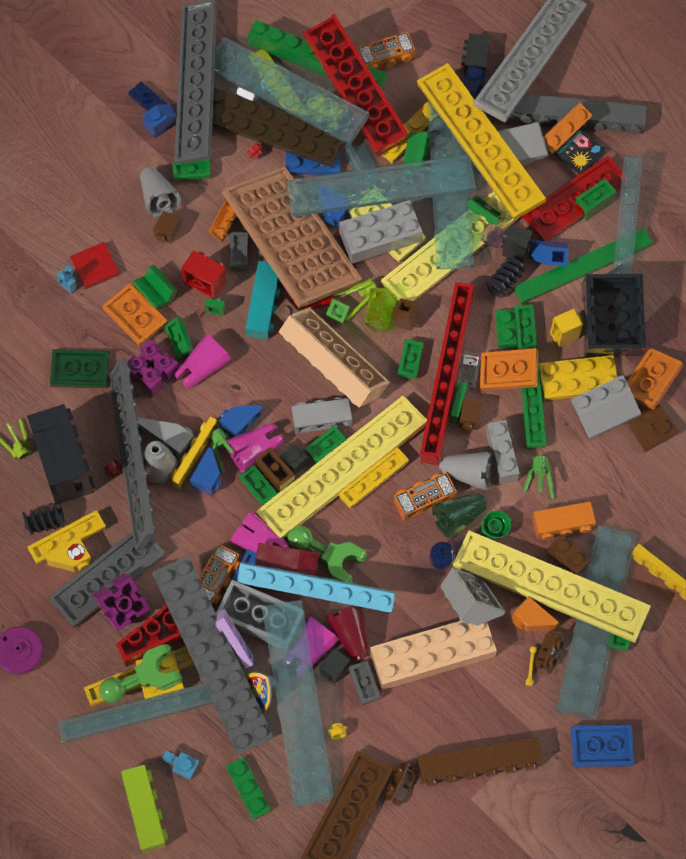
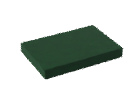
[50,349,110,388]

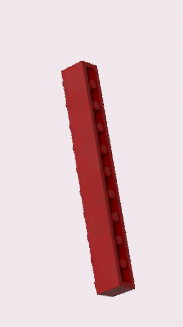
[420,282,474,466]

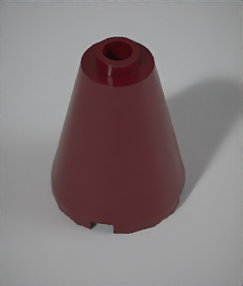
[326,605,370,661]

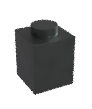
[280,444,307,475]
[320,648,350,683]

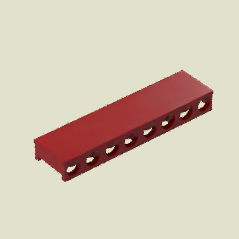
[303,14,409,157]

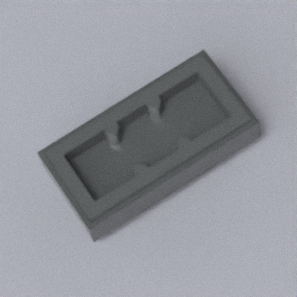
[229,232,249,269]

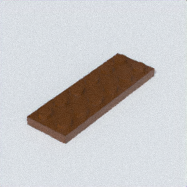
[301,750,393,859]

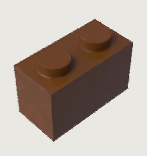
[255,447,295,493]
[546,534,591,576]

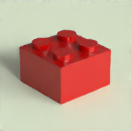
[181,250,227,299]

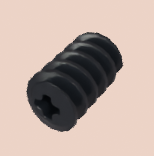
[486,258,527,298]
[22,503,65,535]

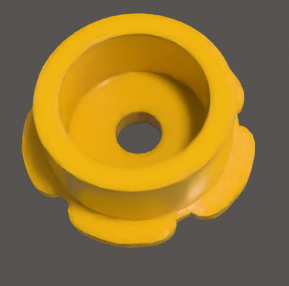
[328,723,347,740]

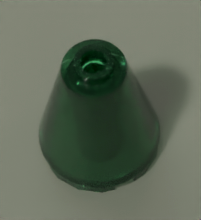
[432,493,487,539]

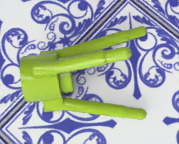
[333,279,377,321]
[0,419,33,460]

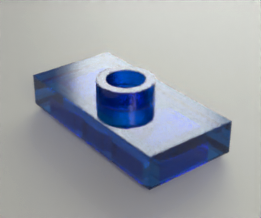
[128,81,167,112]

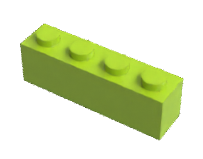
[121,765,169,853]

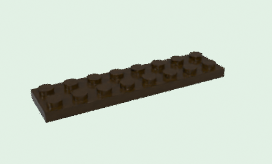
[212,88,347,168]

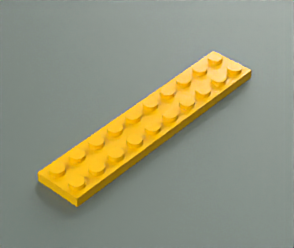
[417,63,546,220]

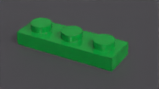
[226,757,271,821]

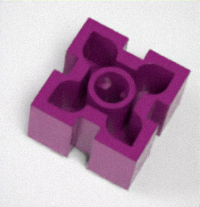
[127,339,178,397]
[91,572,151,632]

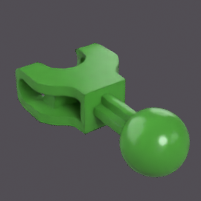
[288,526,368,583]
[99,644,183,703]

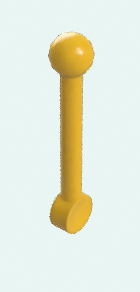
[525,646,537,686]

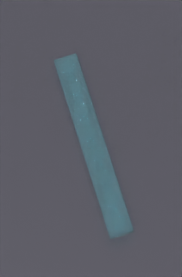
[612,155,643,274]
[57,684,213,743]

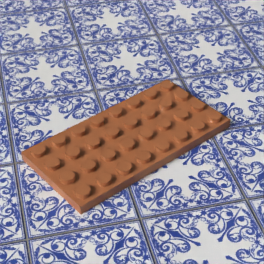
[222,166,362,308]

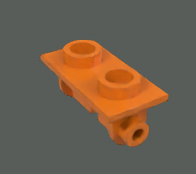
[209,201,236,242]

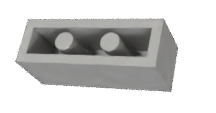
[292,397,352,434]
[486,420,519,485]

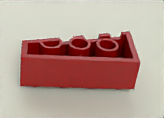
[116,604,183,667]

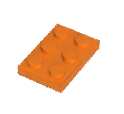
[102,283,168,347]
[627,348,683,410]
[480,349,538,391]

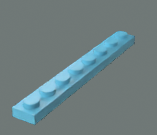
[237,562,396,613]

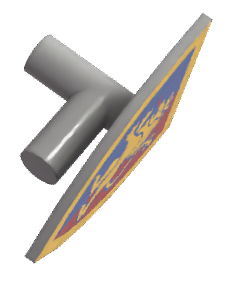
[246,672,278,714]

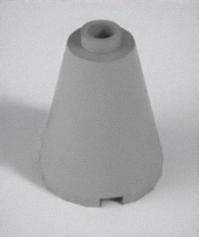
[140,167,182,218]
[143,441,178,484]
[439,452,494,490]

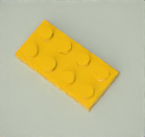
[539,355,617,401]

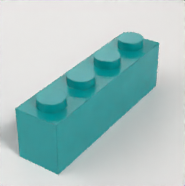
[245,261,281,340]

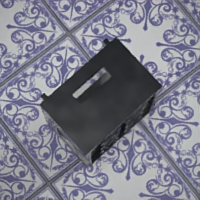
[581,274,646,357]
[27,404,95,505]

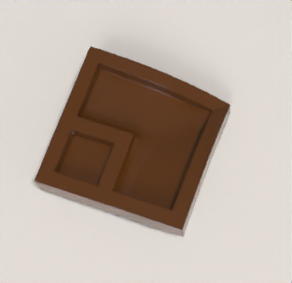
[627,403,678,452]

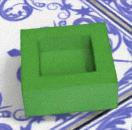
[324,299,350,325]

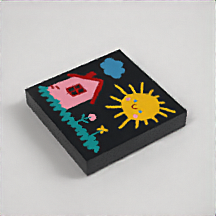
[554,128,606,174]

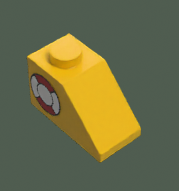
[44,538,92,572]

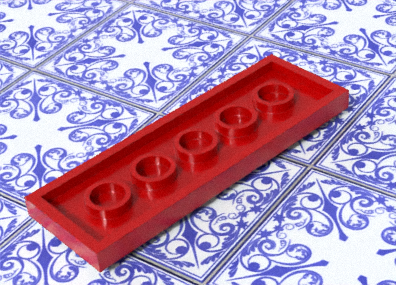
[522,155,631,241]

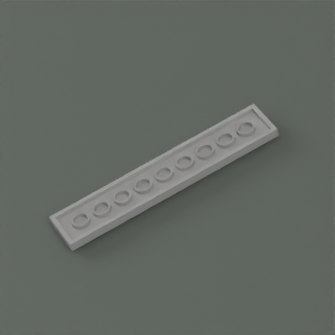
[473,0,587,122]

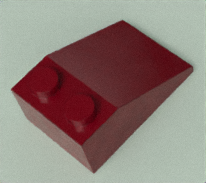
[255,543,319,576]

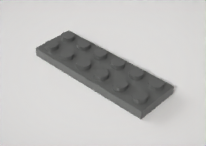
[48,532,166,629]

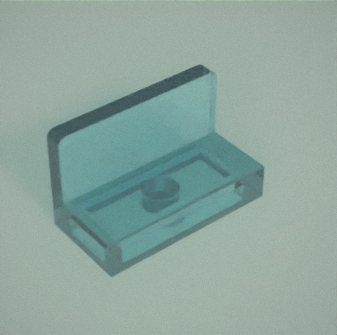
[344,142,378,183]

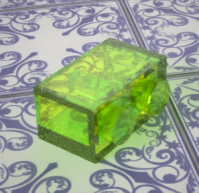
[364,288,397,332]

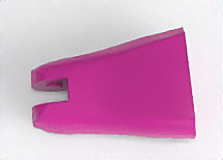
[174,334,231,389]
[226,424,285,473]
[230,511,291,553]
[283,617,339,678]

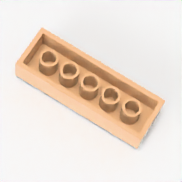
[279,307,390,408]
[370,621,497,690]

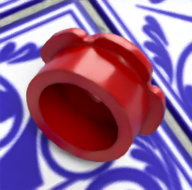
[247,143,263,159]
[104,459,122,477]

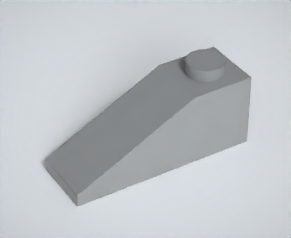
[137,417,194,459]

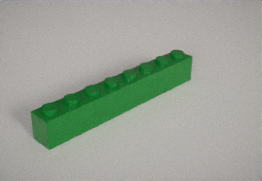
[248,20,388,92]

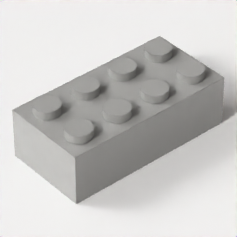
[339,200,422,264]
[216,580,305,652]

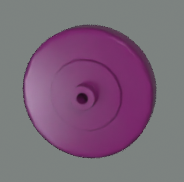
[0,627,44,675]

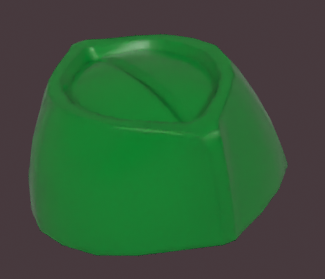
[481,511,511,539]

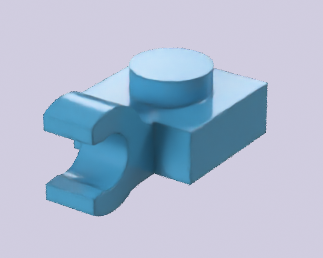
[56,265,77,294]
[162,751,199,780]

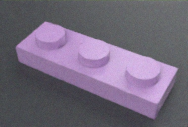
[215,609,253,668]

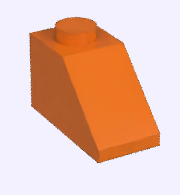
[512,597,559,631]

